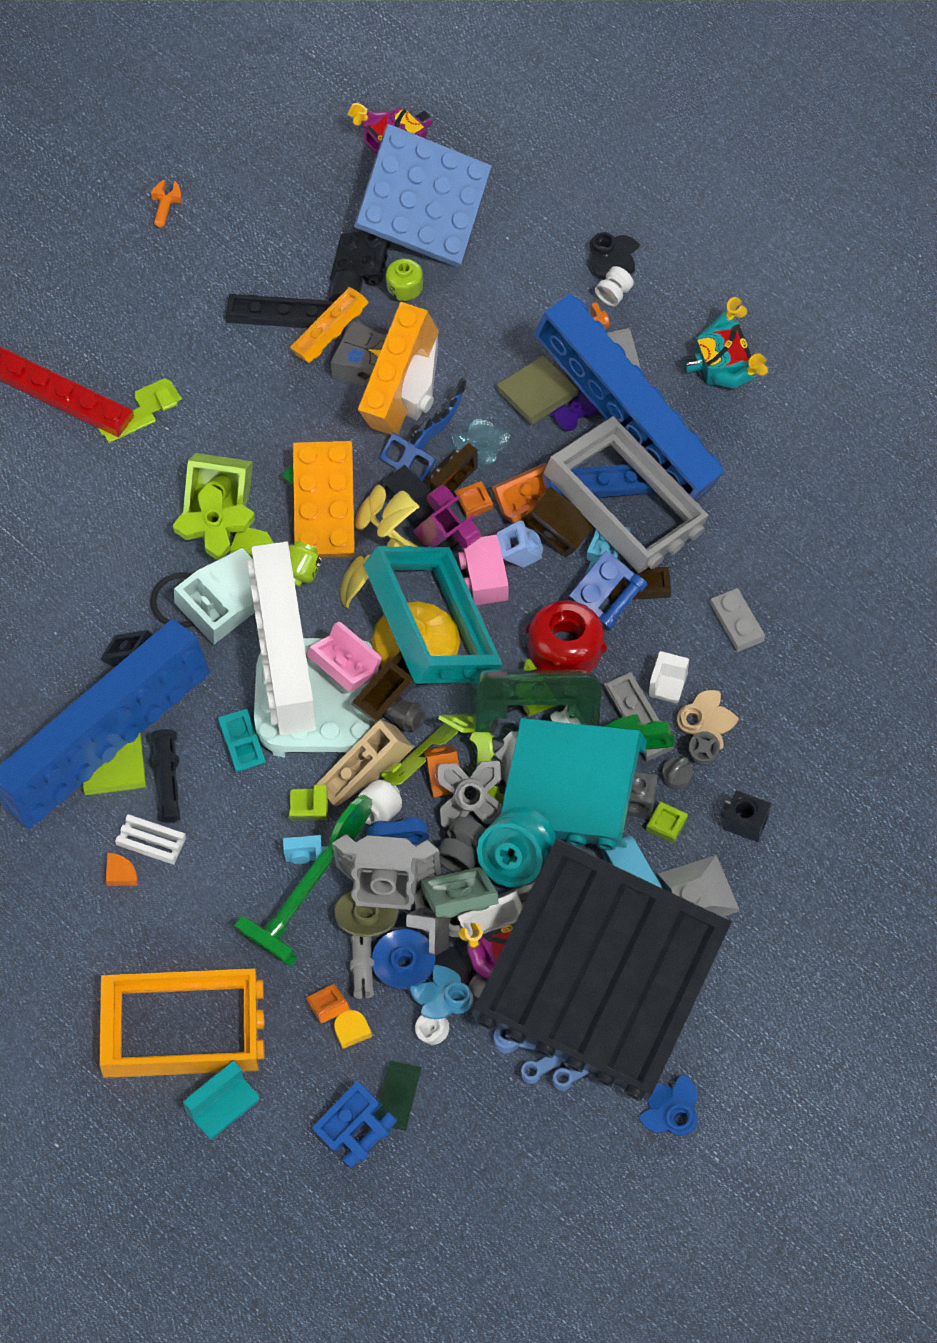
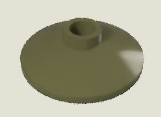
[335,891,398,937]

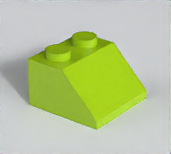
[183,453,253,513]

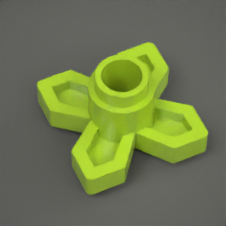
[173,483,255,560]

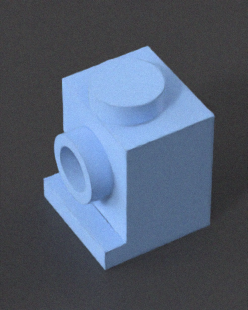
[497,520,543,568]

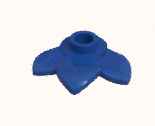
[639,1074,698,1136]

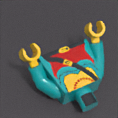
[682,297,768,389]

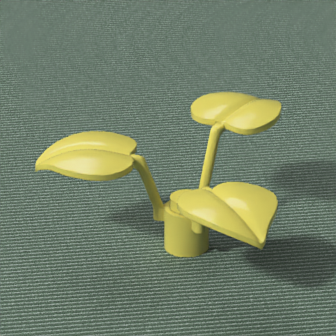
[340,484,419,609]

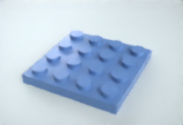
[354,124,492,268]

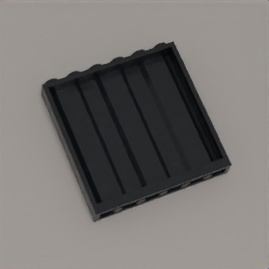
[472,838,732,1101]

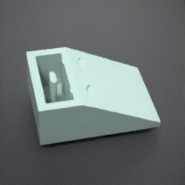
[174,548,255,645]

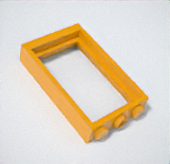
[100,969,265,1078]

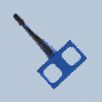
[380,377,466,481]

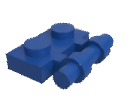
[312,1081,398,1168]

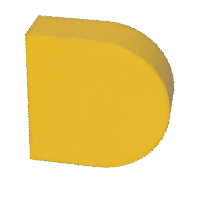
[334,1010,372,1049]

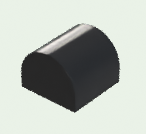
[329,271,363,301]

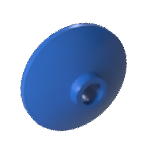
[372,929,436,989]

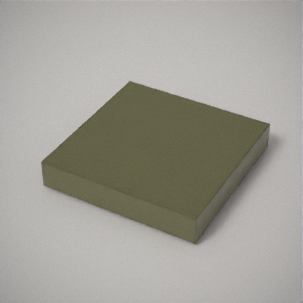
[497,356,578,424]

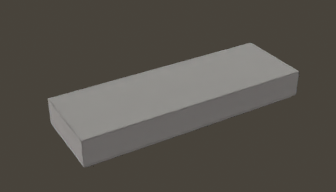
[604,672,674,762]

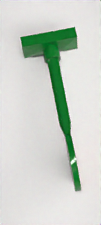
[234,794,373,967]

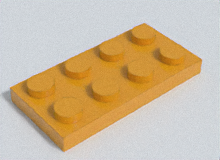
[293,441,355,558]

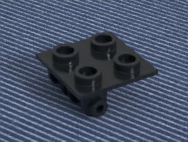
[330,231,391,286]

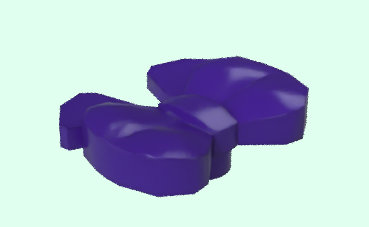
[550,390,598,431]

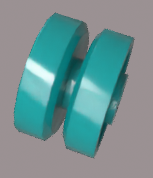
[477,807,556,888]

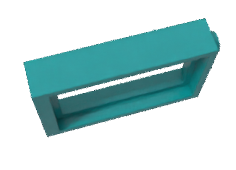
[363,545,503,684]

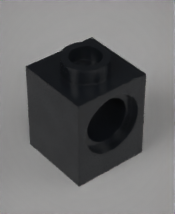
[720,790,771,843]

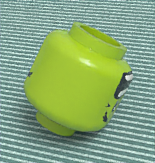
[386,258,423,301]
[288,541,321,588]

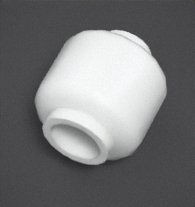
[358,780,402,825]

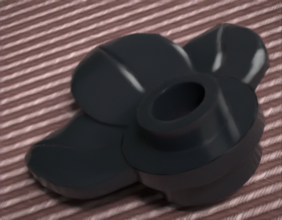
[589,232,640,279]

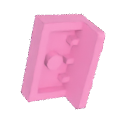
[306,622,382,693]

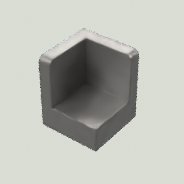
[406,908,449,955]

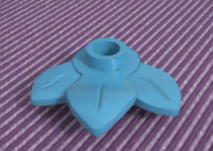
[410,965,473,1020]

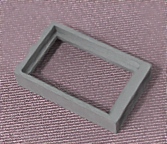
[544,416,709,573]

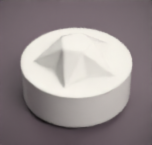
[415,1015,449,1045]

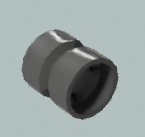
[438,816,486,873]

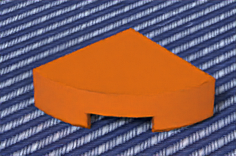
[106,853,138,886]

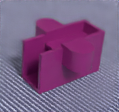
[413,485,481,548]

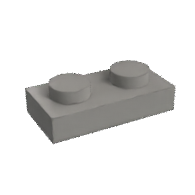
[710,588,765,652]

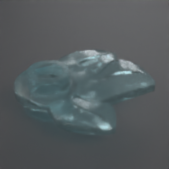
[452,419,510,465]

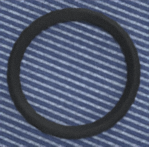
[150,572,194,628]

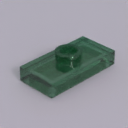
[376,1061,422,1131]

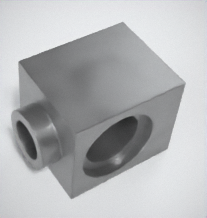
[626,772,657,819]

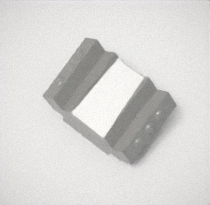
[332,834,441,910]

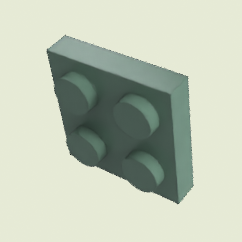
[421,867,499,918]

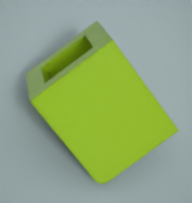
[289,785,328,821]

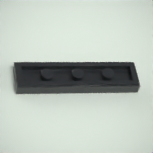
[226,294,335,328]

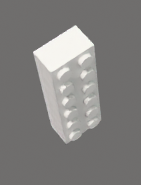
[247,541,316,735]

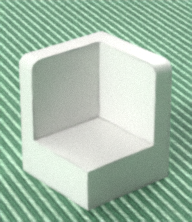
[649,651,689,703]

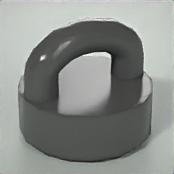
[662,757,693,790]

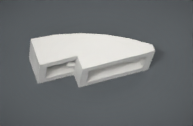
[457,878,537,937]

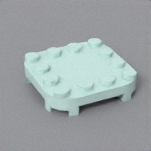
[254,638,379,758]

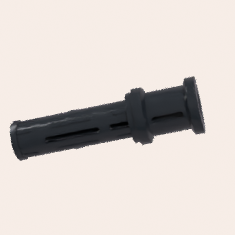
[150,729,181,823]

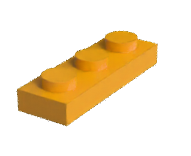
[290,287,369,363]

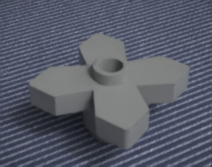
[438,760,502,827]

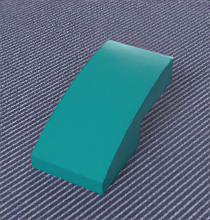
[218,709,266,773]

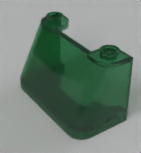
[469,669,602,732]

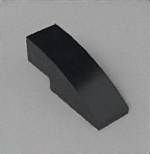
[383,464,459,550]

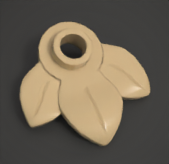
[677,690,739,750]

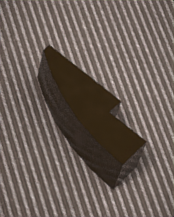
[351,651,416,723]

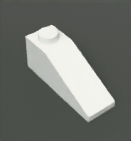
[402,335,438,421]

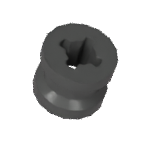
[689,731,720,765]

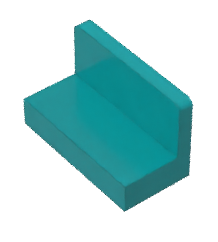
[183,1061,260,1140]

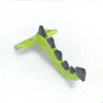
[438,714,507,804]

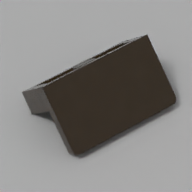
[521,487,594,558]

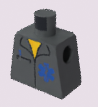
[331,320,387,385]

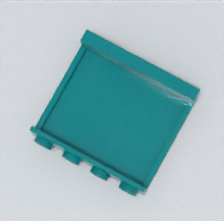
[501,718,647,850]

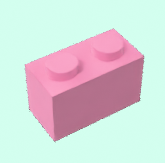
[458,535,509,606]

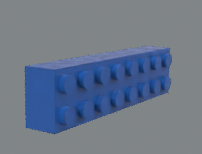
[533,293,725,502]
[0,618,210,830]

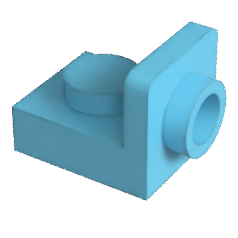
[283,835,328,876]

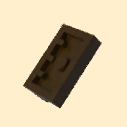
[423,443,478,493]

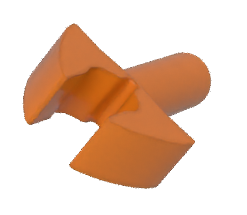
[151,179,182,228]

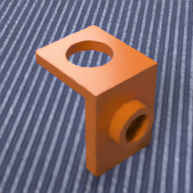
[423,744,460,797]

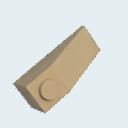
[316,719,414,807]

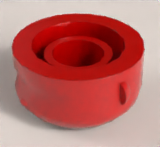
[526,600,607,679]

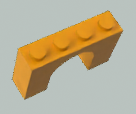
[358,302,439,435]

